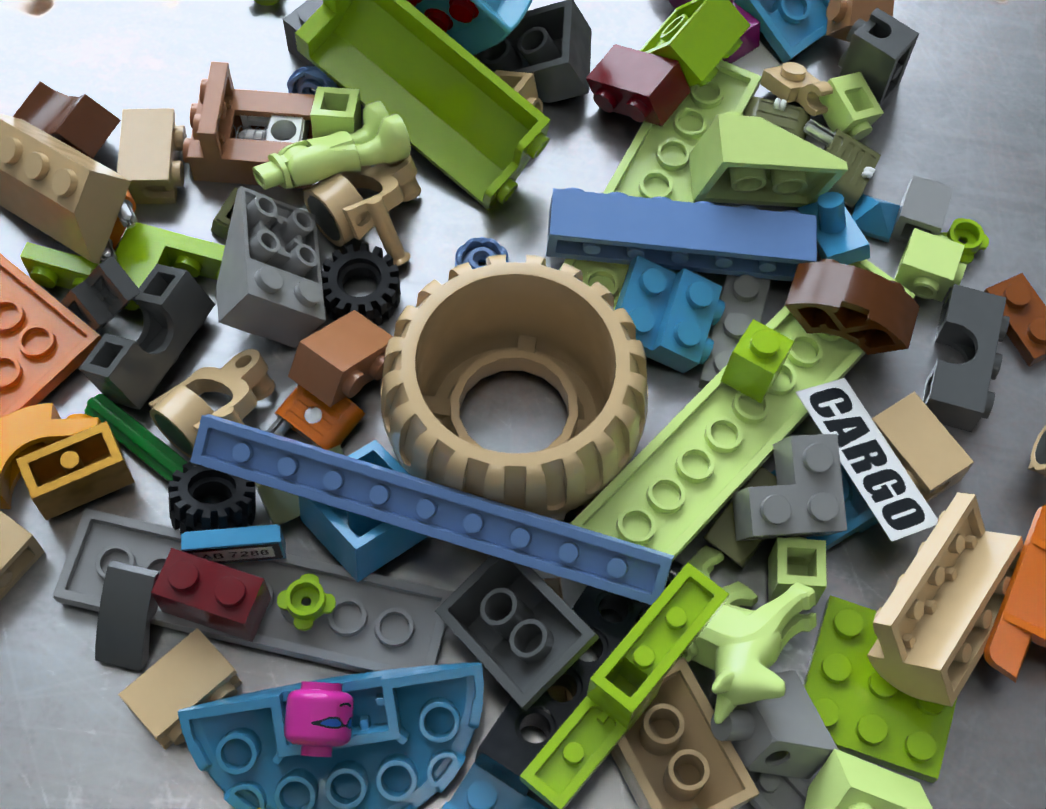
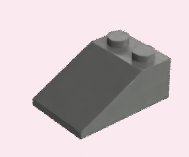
[473,0,592,103]
[435,556,600,711]

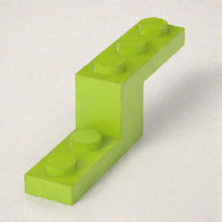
[20,222,225,310]
[520,562,729,809]

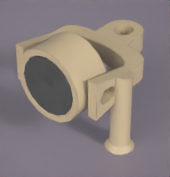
[303,155,421,266]
[148,349,275,459]

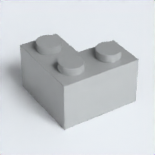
[732,434,847,541]

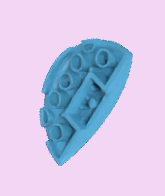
[177,662,484,809]

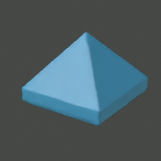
[852,193,900,242]

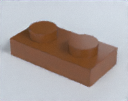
[984,273,1046,367]

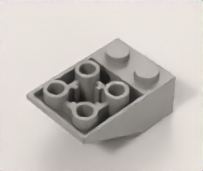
[216,186,326,348]

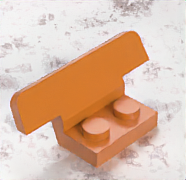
[984,504,1046,683]

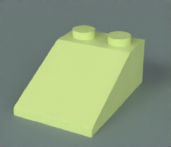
[689,112,848,207]

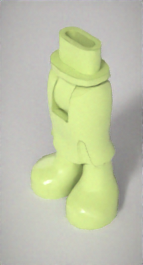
[252,101,411,190]

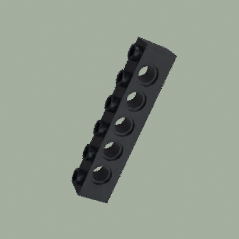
[475,554,684,797]

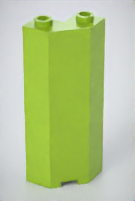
[295,0,551,211]

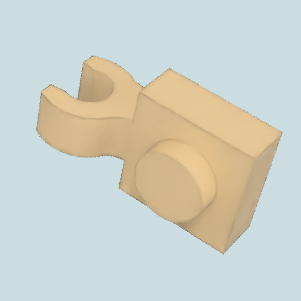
[760,62,833,116]

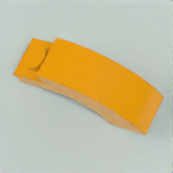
[0,403,101,509]

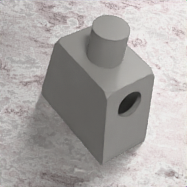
[711,670,839,779]

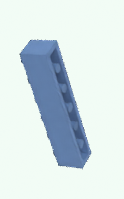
[546,187,817,281]

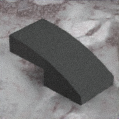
[60,256,141,332]
[95,560,159,672]

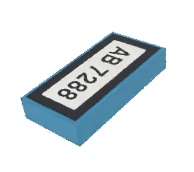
[181,524,286,564]

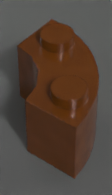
[12,81,121,159]
[785,259,920,355]

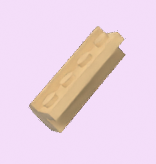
[867,492,1024,707]

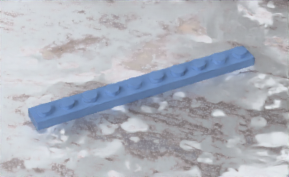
[190,414,674,605]

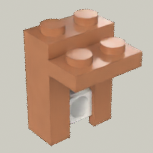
[183,61,315,189]

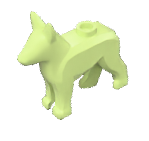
[680,545,817,724]

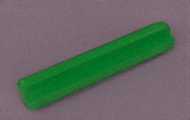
[84,394,188,482]

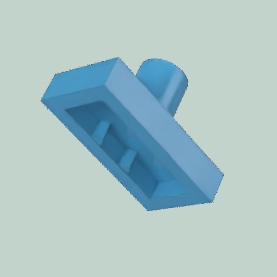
[798,192,870,265]

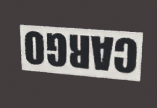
[796,378,938,542]

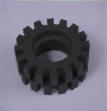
[321,243,401,326]
[168,462,256,535]

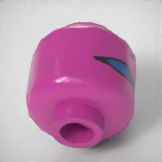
[284,681,354,757]

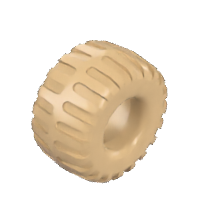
[380,254,648,522]

